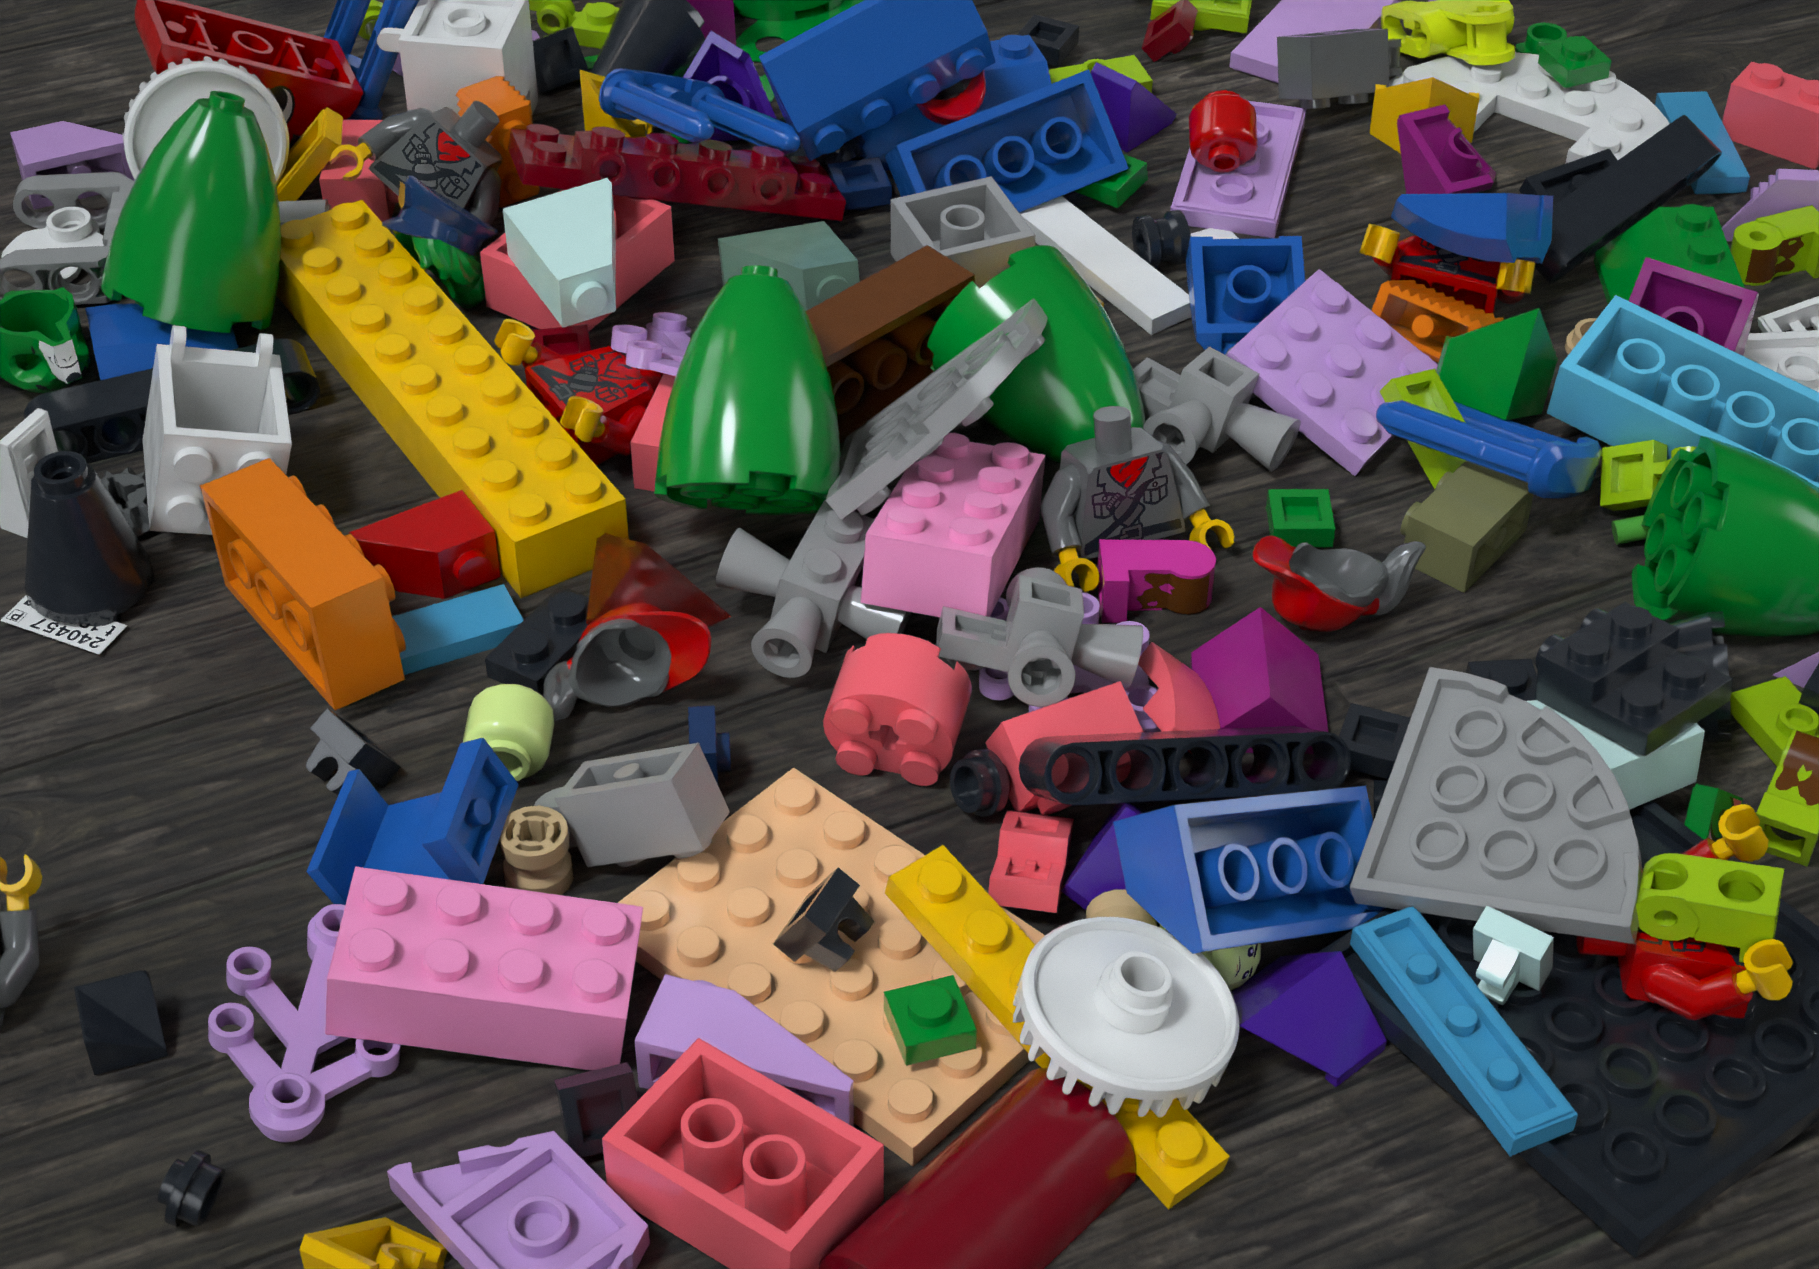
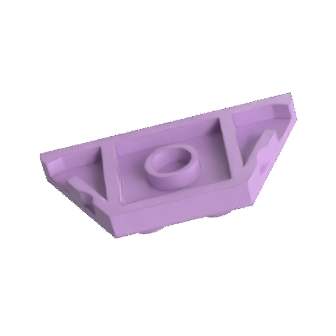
[387,1131,650,1269]

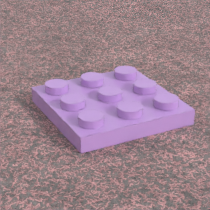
[1226,269,1438,476]

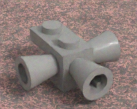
[1133,345,1301,472]
[715,500,912,678]
[936,568,1143,707]

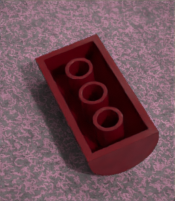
[819,1068,1136,1269]

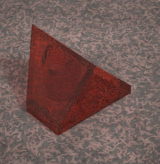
[586,533,732,626]

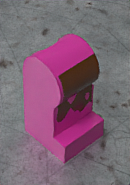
[1097,540,1216,623]

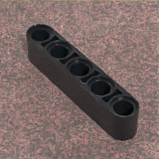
[1535,115,1722,284]
[24,339,320,464]
[1018,726,1351,805]

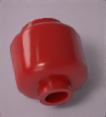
[1189,90,1258,172]

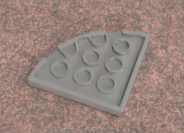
[826,298,1048,520]
[1350,667,1642,944]

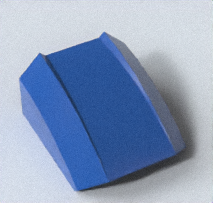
[1391,193,1553,263]
[1186,236,1305,355]
[85,303,238,380]

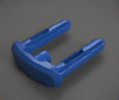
[324,0,419,120]
[599,68,800,155]
[1376,400,1602,499]

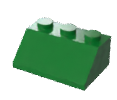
[1594,204,1745,304]

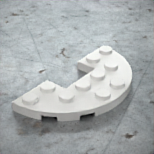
[1389,52,1669,164]

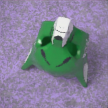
[0,287,91,393]

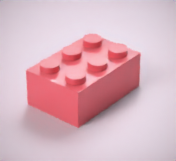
[480,189,675,332]
[602,1038,884,1269]

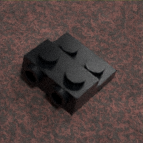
[1535,602,1733,756]

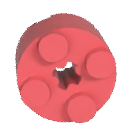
[823,633,972,786]

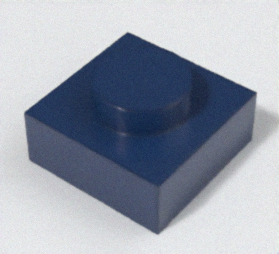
[828,157,892,211]
[688,706,731,787]

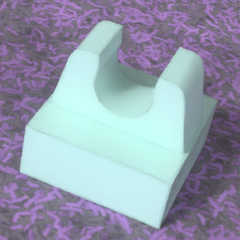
[1473,906,1554,1005]

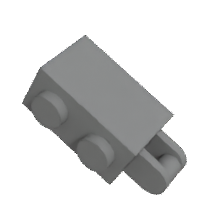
[534,743,730,867]

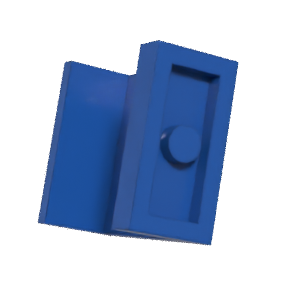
[306,738,519,905]

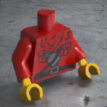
[1359,224,1535,314]
[494,319,664,465]
[1577,804,1793,1020]

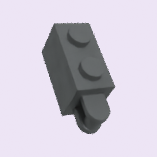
[1277,29,1402,109]

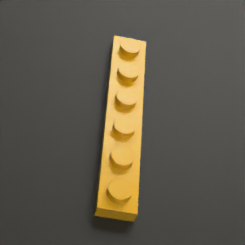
[885,845,1230,1210]

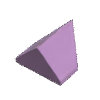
[1722,169,1819,241]

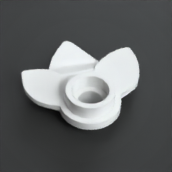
[1,207,104,283]

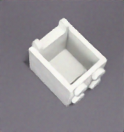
[377,0,538,117]
[143,325,292,535]

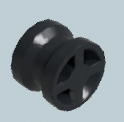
[1132,210,1191,269]

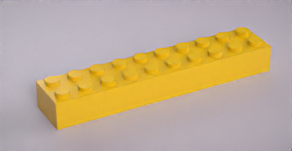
[276,200,630,598]

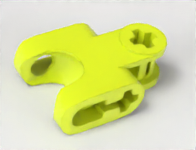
[1381,0,1515,65]

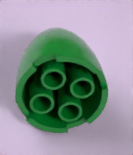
[101,91,281,333]
[927,245,1145,463]
[654,265,841,515]
[1632,436,1819,637]

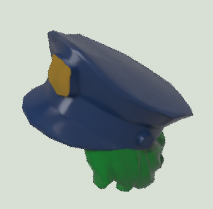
[382,175,498,308]

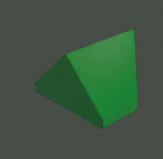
[1436,308,1558,420]

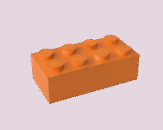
[200,458,406,711]

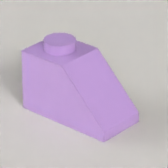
[10,121,135,210]

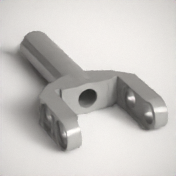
[0,172,332,305]

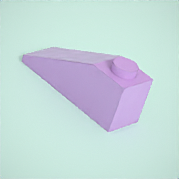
[635,974,854,1127]

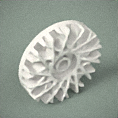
[122,56,289,186]
[1013,917,1239,1118]

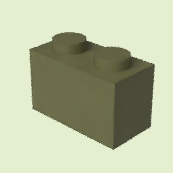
[1400,461,1533,593]

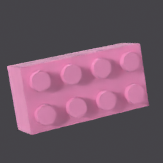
[861,433,1046,617]
[325,867,643,1071]

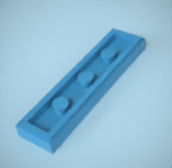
[1350,907,1578,1156]

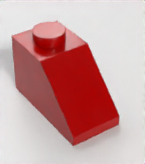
[349,490,500,599]

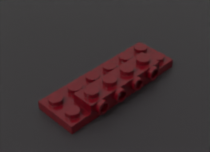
[508,124,846,221]

